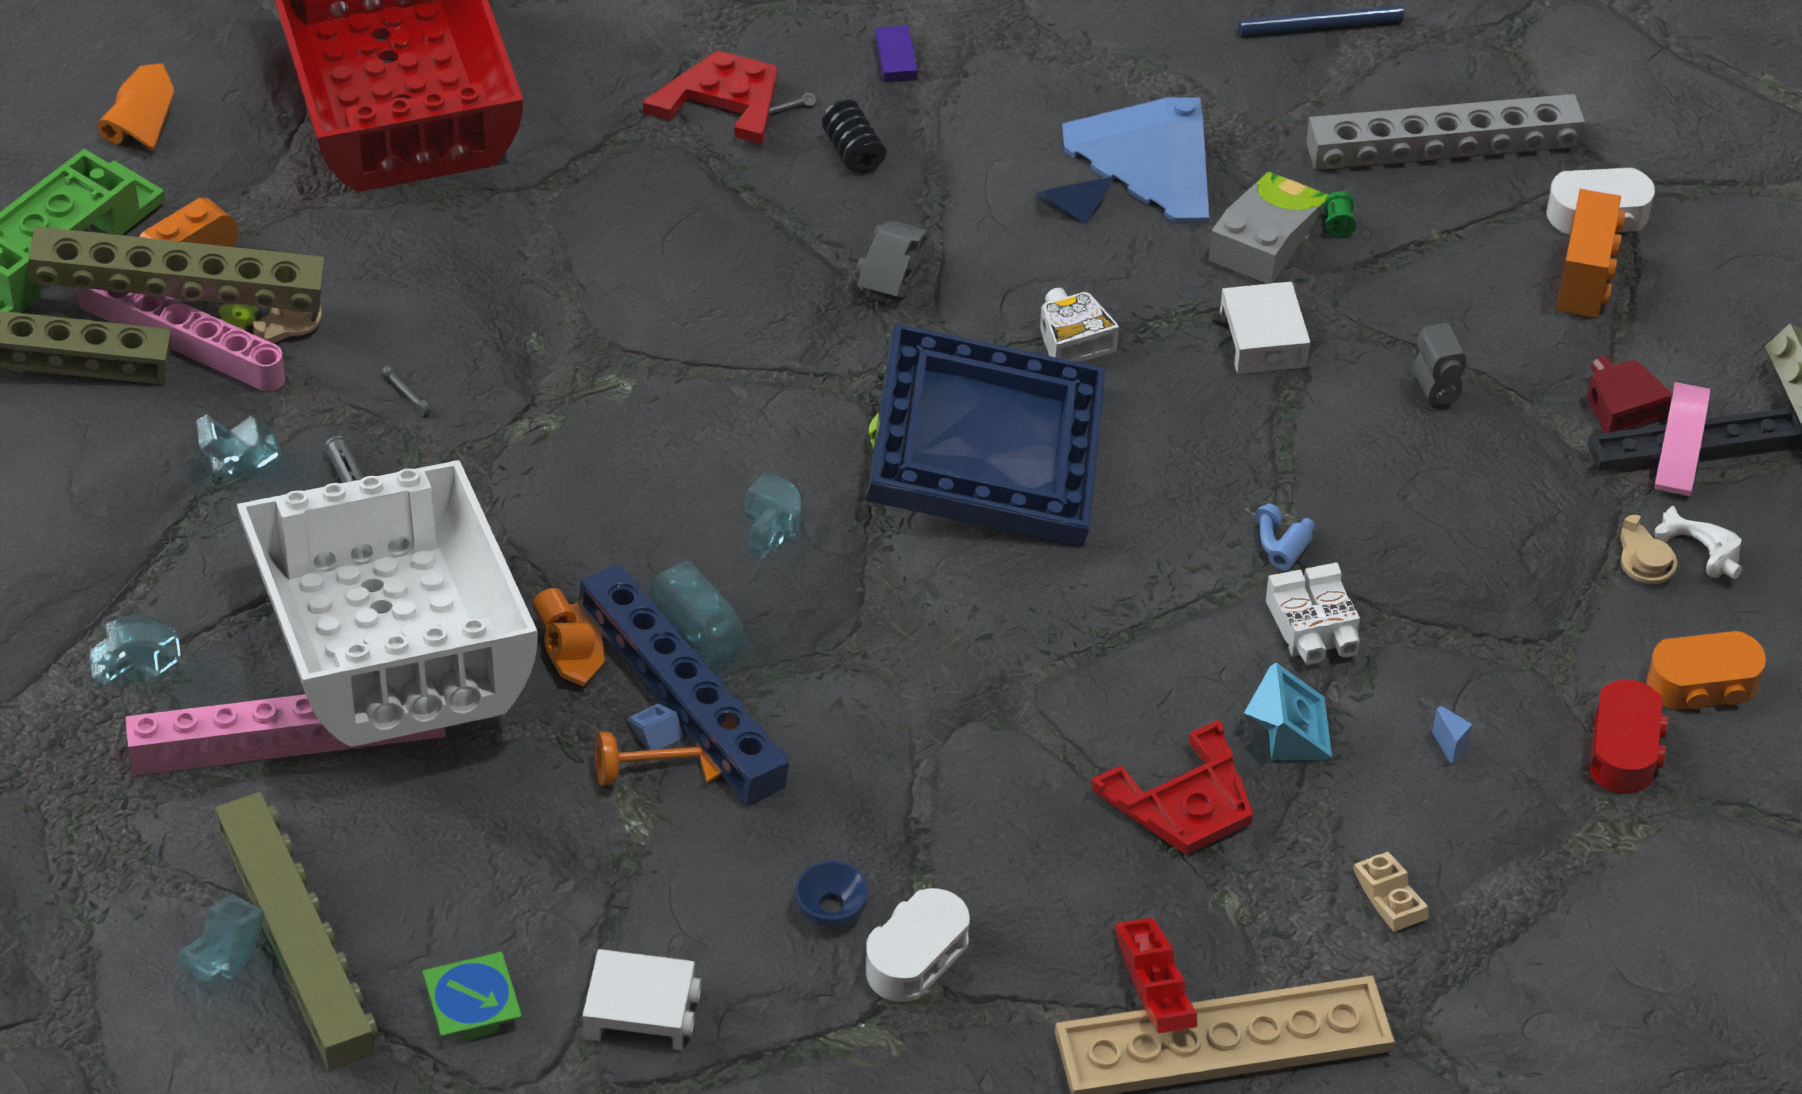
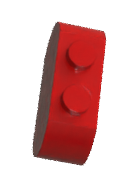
[1590,680,1668,794]

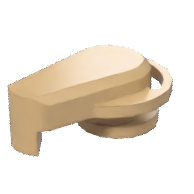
[253,306,322,343]
[1620,515,1677,584]

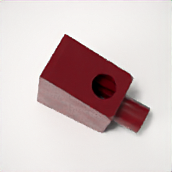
[1587,356,1673,433]

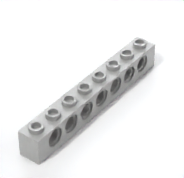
[1306,94,1585,170]

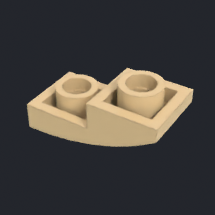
[1353,852,1429,932]

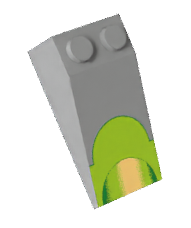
[1208,172,1329,284]

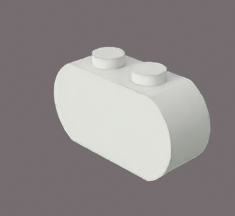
[1547,168,1655,235]
[866,888,970,1002]

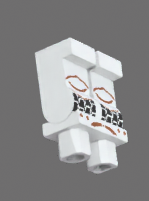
[1266,563,1360,665]

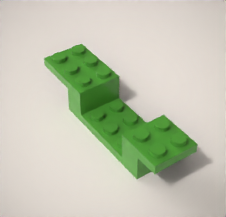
[0,149,166,313]

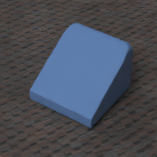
[627,703,684,750]
[1432,706,1472,764]

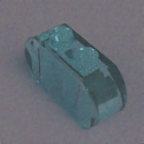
[649,560,746,667]

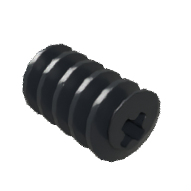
[822,99,887,173]

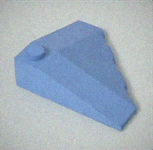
[1062,97,1209,223]

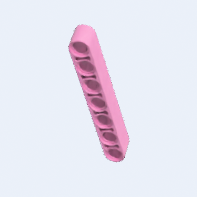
[75,287,285,391]

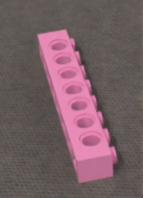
[126,694,446,776]

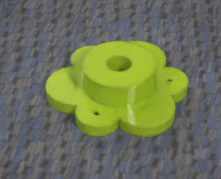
[218,304,258,330]

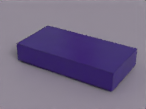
[875,25,918,81]

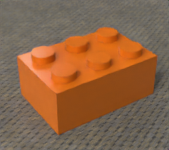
[1556,188,1626,318]

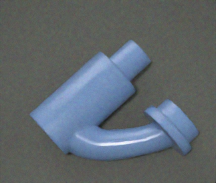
[1255,504,1315,571]

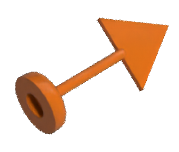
[594,731,722,786]

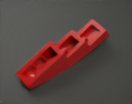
[1114,917,1198,1034]

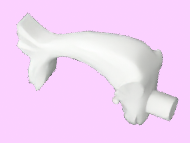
[1654,506,1742,579]

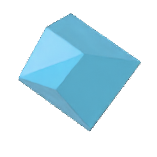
[1244,662,1332,761]

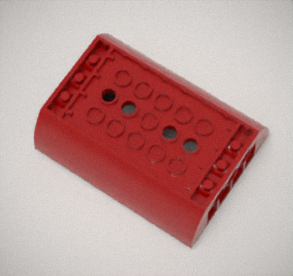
[274,0,523,192]

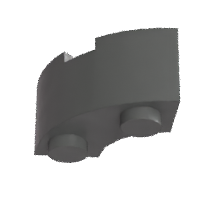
[855,220,930,297]

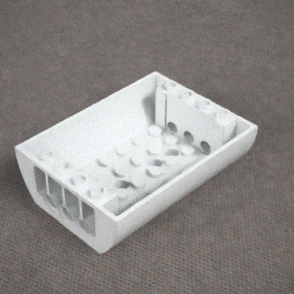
[237,460,537,747]

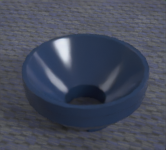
[795,860,868,927]

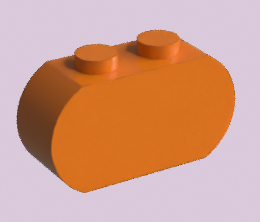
[139,197,238,247]
[1647,631,1766,710]

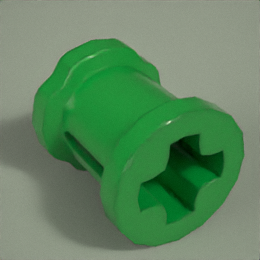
[1324,192,1357,238]

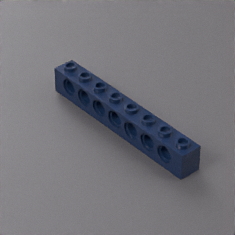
[578,564,789,805]

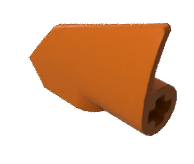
[97,63,175,151]
[532,588,605,687]

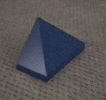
[1036,177,1111,224]

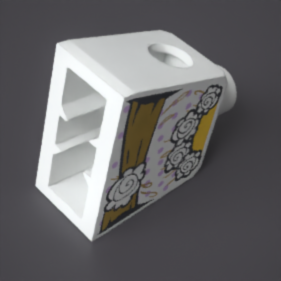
[1040,288,1119,362]

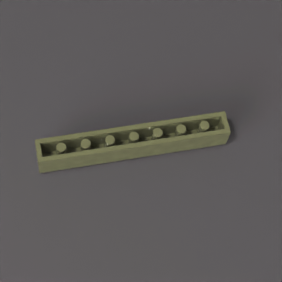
[215,792,378,1071]

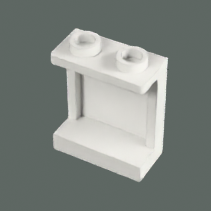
[1220,282,1310,374]
[583,949,702,1050]

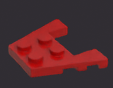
[643,51,778,144]
[1091,720,1253,855]

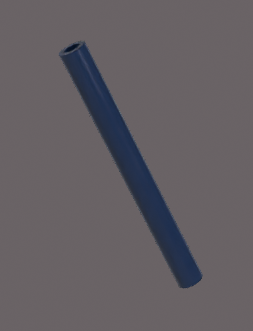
[1238,5,1404,36]

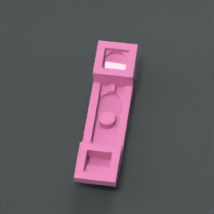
[1654,382,1710,496]

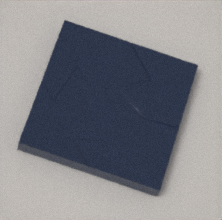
[866,323,1106,547]

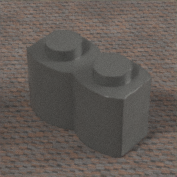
[1413,322,1467,407]

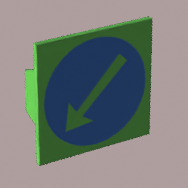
[422,952,522,1040]

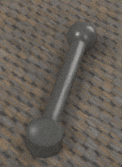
[769,93,816,115]
[381,366,430,416]

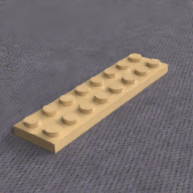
[1055,976,1395,1094]

